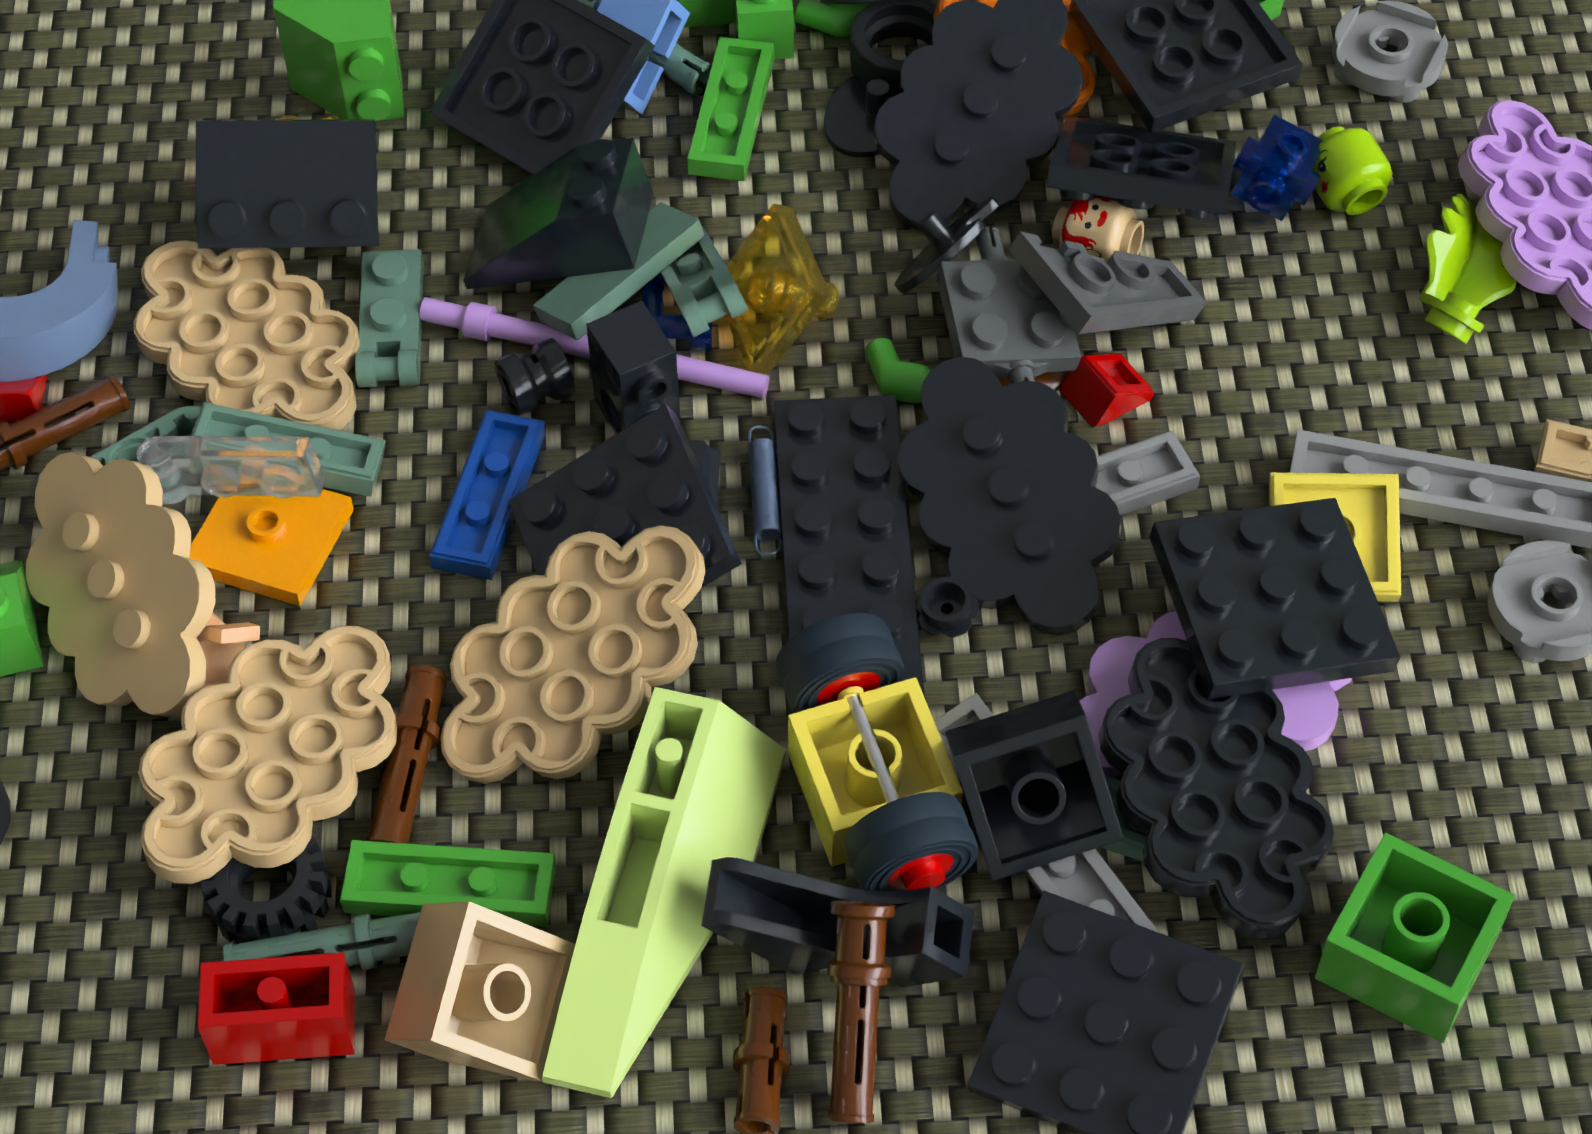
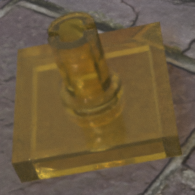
[725,203,839,375]

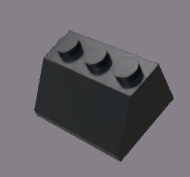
[195,119,379,249]

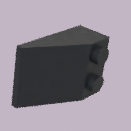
[463,138,654,289]

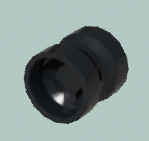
[494,338,575,416]

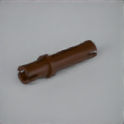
[0,374,131,471]
[365,665,448,844]

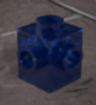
[1231,114,1323,221]

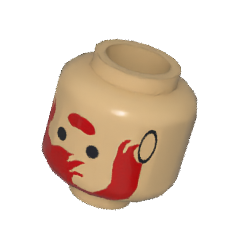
[1052,195,1144,259]

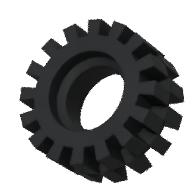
[200,835,332,943]

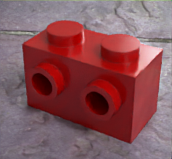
[198,952,356,1065]

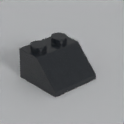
[944,690,1124,881]

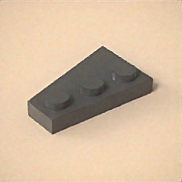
[1008,232,1207,334]

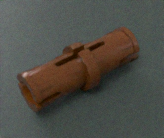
[733,986,790,1134]

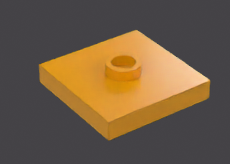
[189,469,354,607]

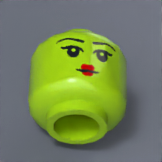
[1305,126,1393,215]

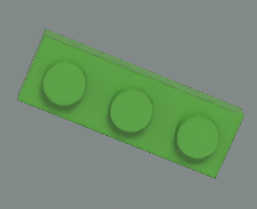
[687,37,775,181]
[340,840,556,927]

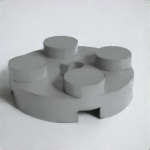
[1332,0,1448,103]
[1487,540,1592,663]

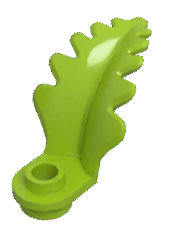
[1418,194,1516,344]

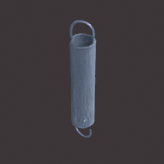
[748,425,782,556]

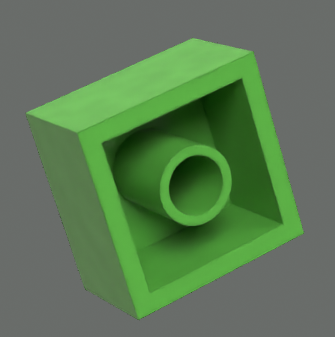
[1315,832,1515,1043]

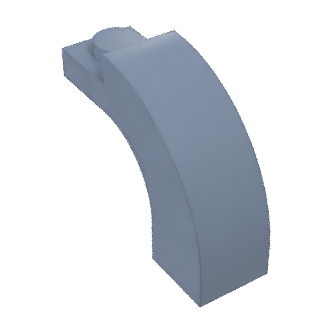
[0,220,118,382]

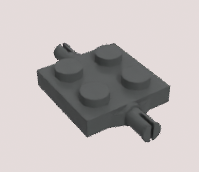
[936,227,1081,384]

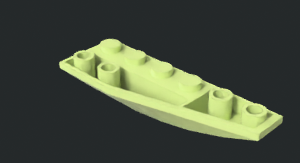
[542,687,786,1098]

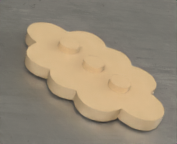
[133,240,360,430]
[25,452,215,717]
[440,525,706,784]
[138,626,397,884]

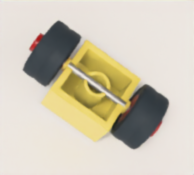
[776,613,978,891]

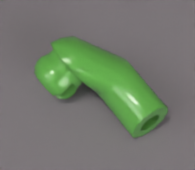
[795,0,870,38]
[864,338,931,403]

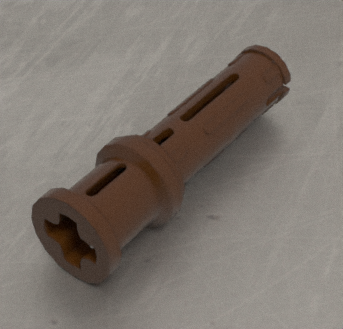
[827,901,895,1123]

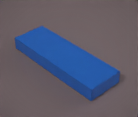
[429,410,546,580]

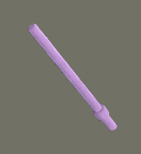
[419,297,770,399]

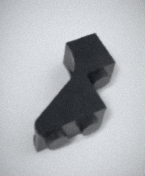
[701,857,975,987]

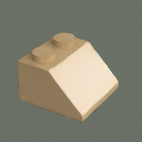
[384,901,575,1082]

